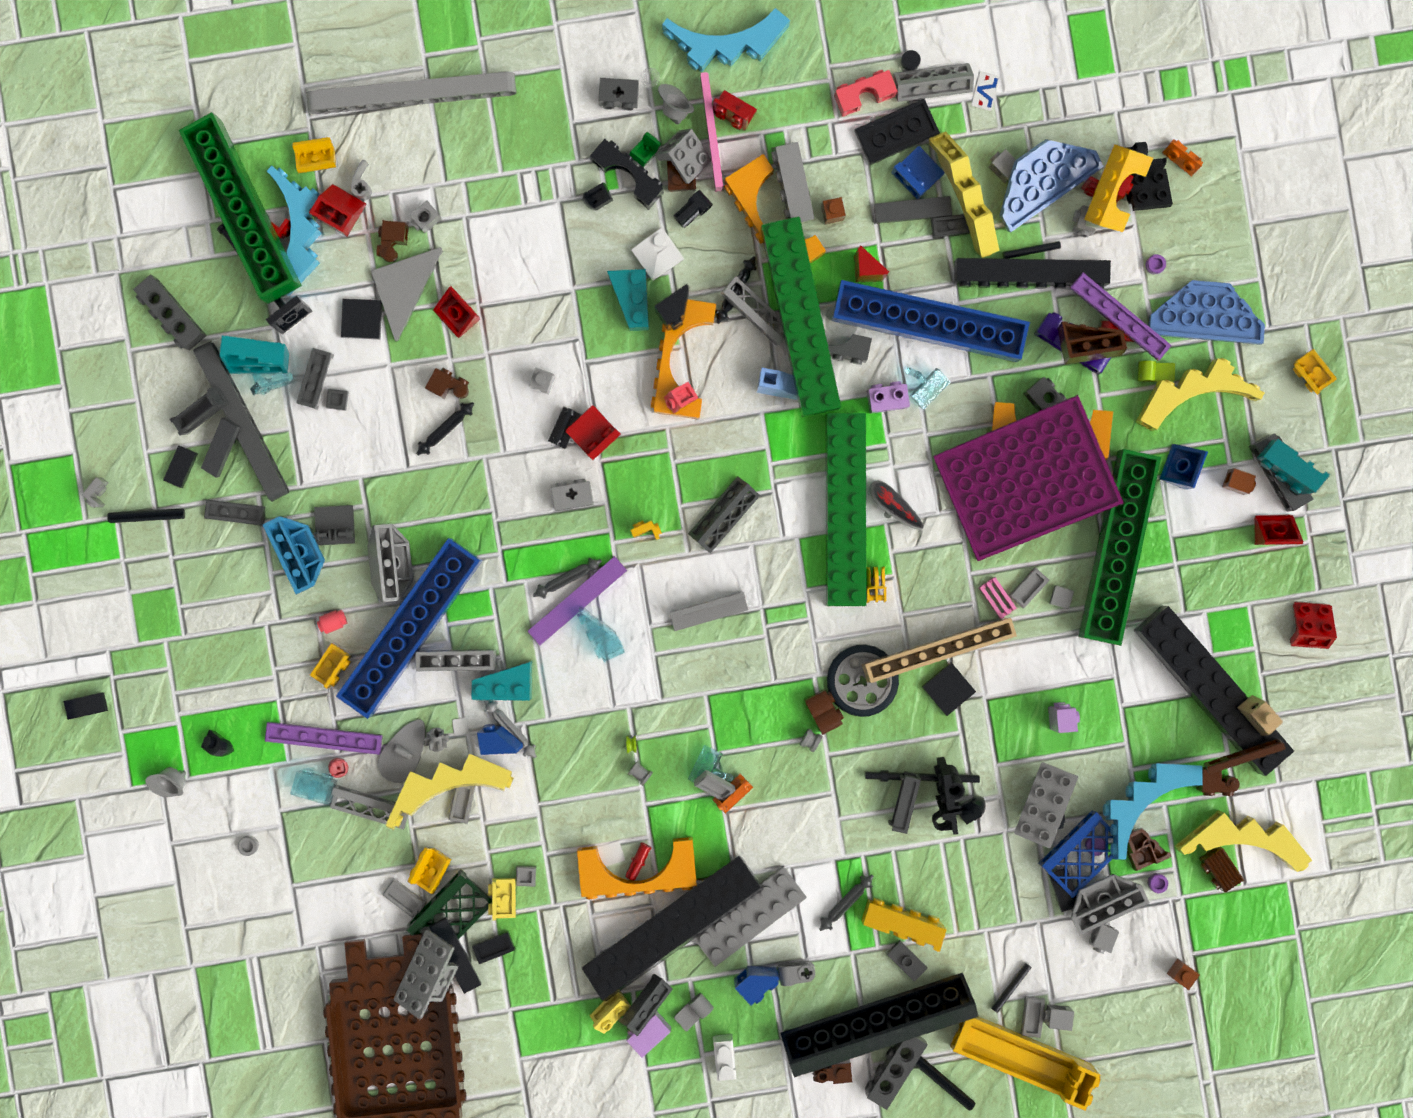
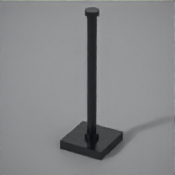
[217,224,312,335]

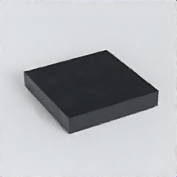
[341,299,382,340]
[922,662,976,716]

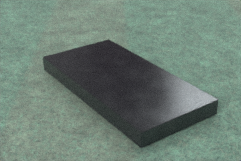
[854,98,940,165]

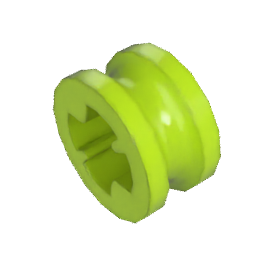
[626,736,637,753]

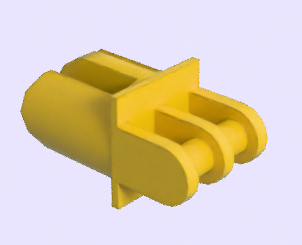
[866,566,887,603]

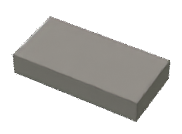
[1009,567,1049,608]
[694,770,736,801]
[448,786,476,824]
[382,879,425,918]
[1020,996,1045,1038]

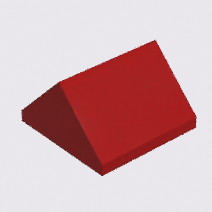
[854,246,890,283]
[433,286,481,338]
[1254,515,1304,545]

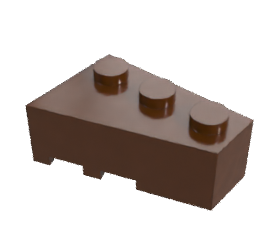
[1057,321,1127,365]

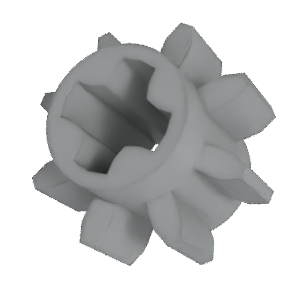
[424,728,449,752]

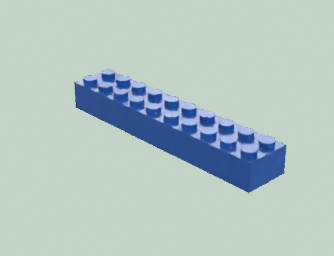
[831,280,1030,362]
[336,538,483,719]

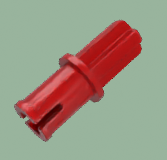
[625,842,652,881]

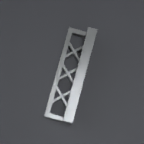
[894,63,974,102]
[720,276,784,345]
[669,592,748,631]
[330,785,408,830]

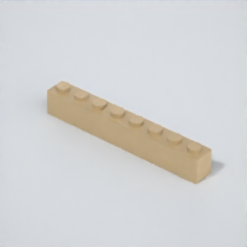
[861,618,1017,683]

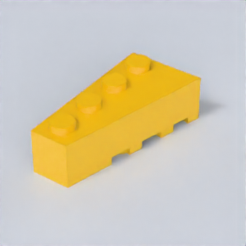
[861,898,947,952]

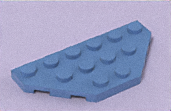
[999,139,1104,232]
[1148,280,1265,345]

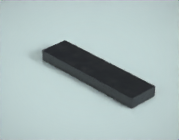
[429,917,481,994]

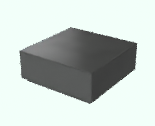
[326,389,349,411]

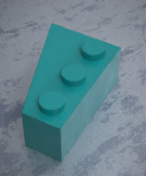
[607,269,649,331]
[220,335,289,374]
[1257,439,1331,495]
[471,661,532,701]

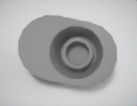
[658,84,694,125]
[145,767,186,797]

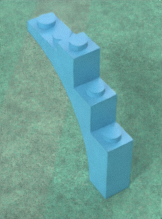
[662,8,790,72]
[267,165,322,296]
[1103,763,1203,860]

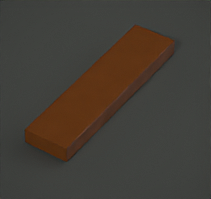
[1204,738,1286,774]

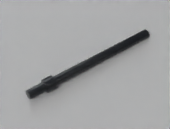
[865,770,980,783]

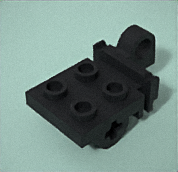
[1125,142,1173,211]
[932,757,965,835]

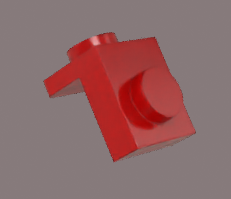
[271,218,291,240]

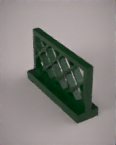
[407,869,492,939]

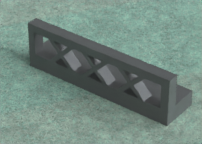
[688,476,760,553]

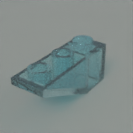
[577,606,625,662]

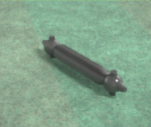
[533,558,602,599]
[819,874,874,931]

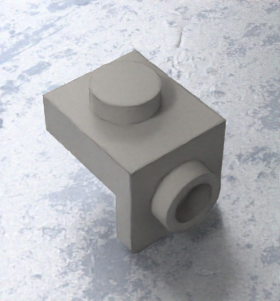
[1072,205,1096,237]

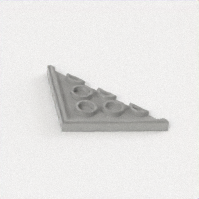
[371,247,443,341]

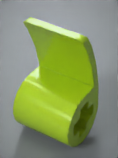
[1138,361,1175,382]

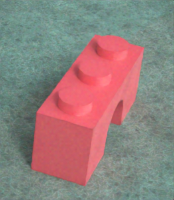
[834,70,898,117]

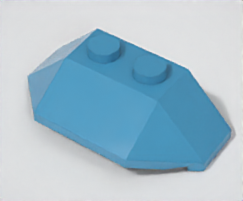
[262,516,325,595]

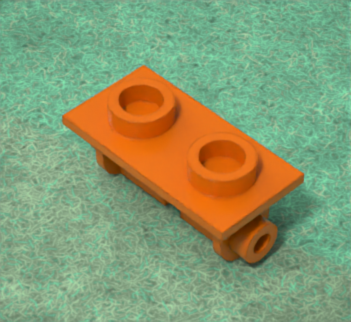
[1162,139,1203,176]
[712,773,753,814]

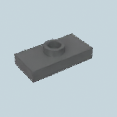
[886,940,927,982]

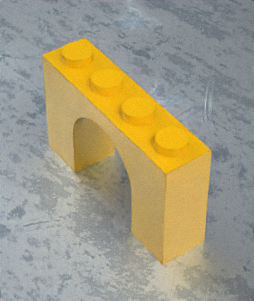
[1084,144,1153,232]

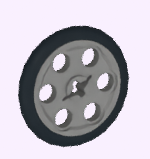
[827,645,899,717]

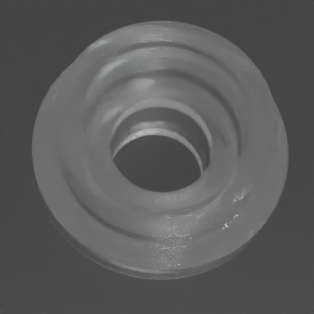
[641,68,660,88]

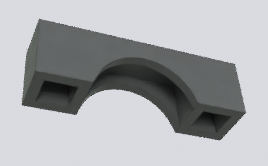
[828,334,872,365]

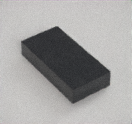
[163,445,198,488]
[472,931,516,964]

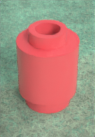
[317,609,348,634]

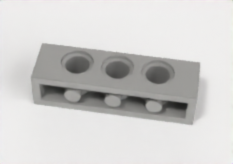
[416,649,496,671]

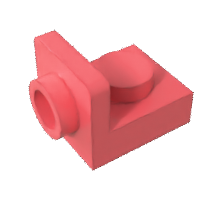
[664,382,698,413]

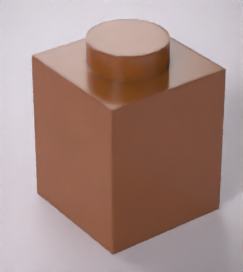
[821,197,846,224]
[1222,468,1256,495]
[1167,958,1200,990]

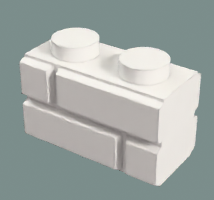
[713,1034,736,1081]

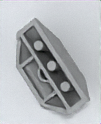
[367,524,413,603]
[1071,874,1149,935]

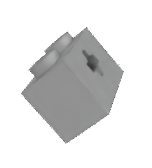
[551,479,594,511]

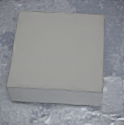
[1049,586,1074,609]
[516,866,536,887]

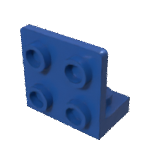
[891,146,944,199]

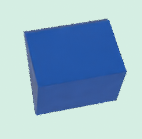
[1160,444,1208,490]

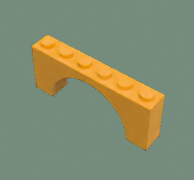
[723,154,826,263]
[651,300,716,420]
[992,402,1113,460]
[577,837,697,899]

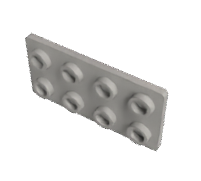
[1014,762,1078,848]
[394,930,458,1019]

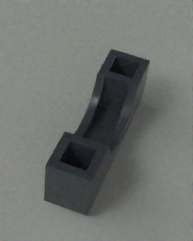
[590,139,664,210]

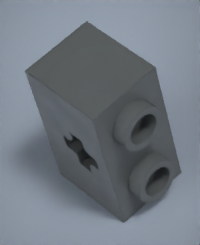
[599,78,639,111]

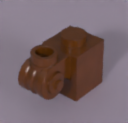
[377,220,409,262]
[425,367,469,399]
[1196,767,1240,796]
[813,1059,852,1084]

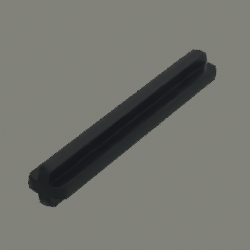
[107,508,185,523]
[915,1056,975,1111]

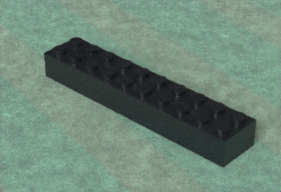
[1134,605,1294,776]
[582,856,764,1001]
[780,972,978,1078]

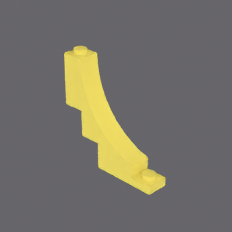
[928,131,999,258]
[385,754,514,830]
[1175,810,1312,872]

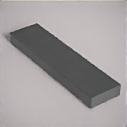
[874,196,952,224]

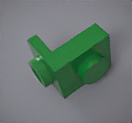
[629,132,661,167]

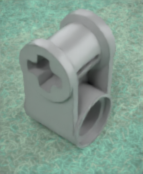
[778,960,815,986]

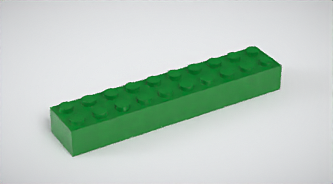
[178,112,302,304]
[761,216,841,417]
[825,413,867,606]
[1078,449,1161,646]

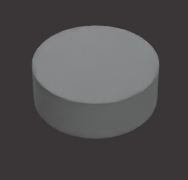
[238,836,259,856]

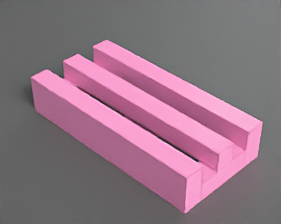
[979,577,1017,619]

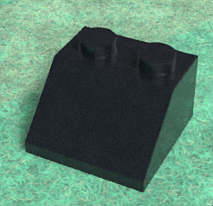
[655,284,689,331]

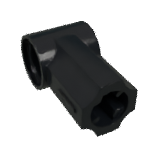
[673,190,713,229]

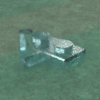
[906,367,950,409]
[250,372,294,395]
[688,745,733,782]

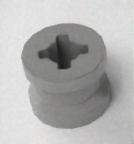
[800,728,822,753]

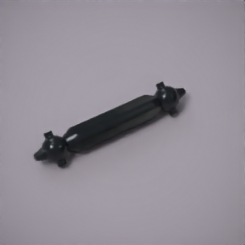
[715,256,757,324]
[416,402,474,456]

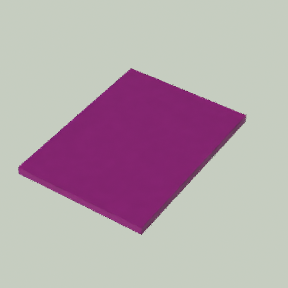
[933,395,1124,561]

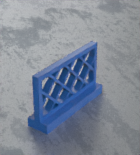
[1038,810,1113,898]

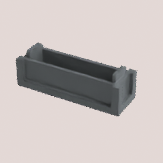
[296,348,334,410]
[170,387,228,436]
[888,771,921,834]
[618,974,673,1036]

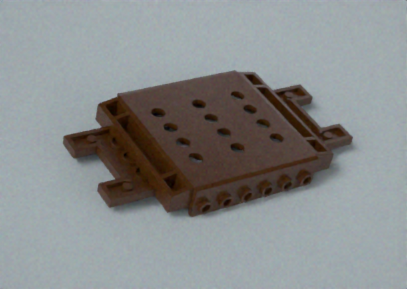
[323,933,467,1118]

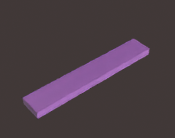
[1070,272,1172,361]
[528,556,627,645]
[265,722,383,755]

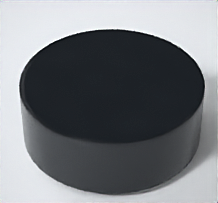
[901,50,921,71]

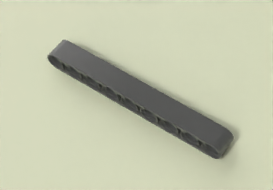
[194,341,290,502]

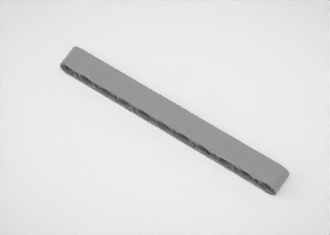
[306,72,517,114]

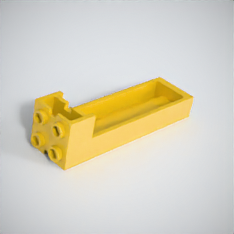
[950,1016,1101,1111]

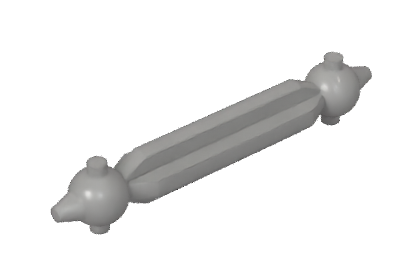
[484,700,537,758]

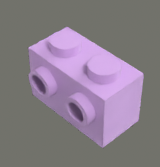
[867,381,910,414]
[1048,702,1080,733]
[627,1011,671,1058]

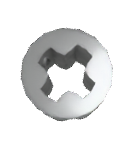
[628,761,653,786]

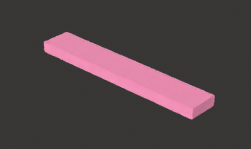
[700,72,723,192]

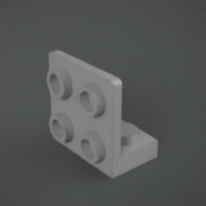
[655,129,711,184]

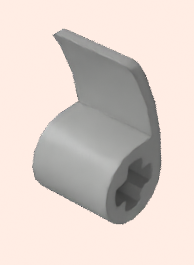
[351,160,372,201]
[674,993,714,1031]

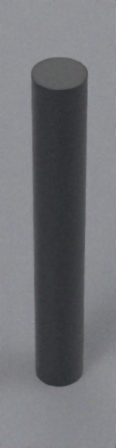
[1003,241,1061,259]
[991,963,1032,1013]

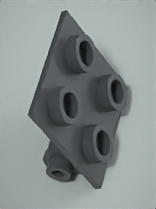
[313,505,355,545]

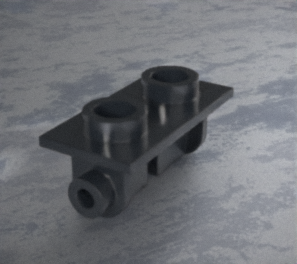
[548,407,581,449]

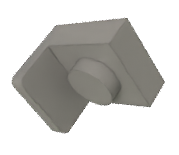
[82,477,109,508]

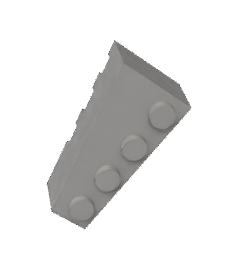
[771,142,814,222]

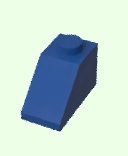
[477,724,523,755]

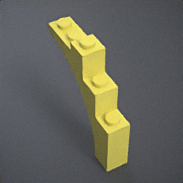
[1136,358,1265,431]

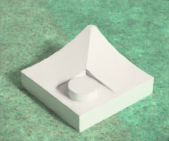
[631,227,684,281]

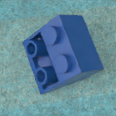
[734,966,780,1005]

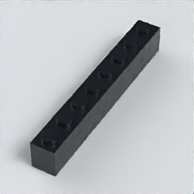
[954,258,1111,289]

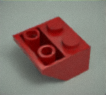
[309,184,367,237]

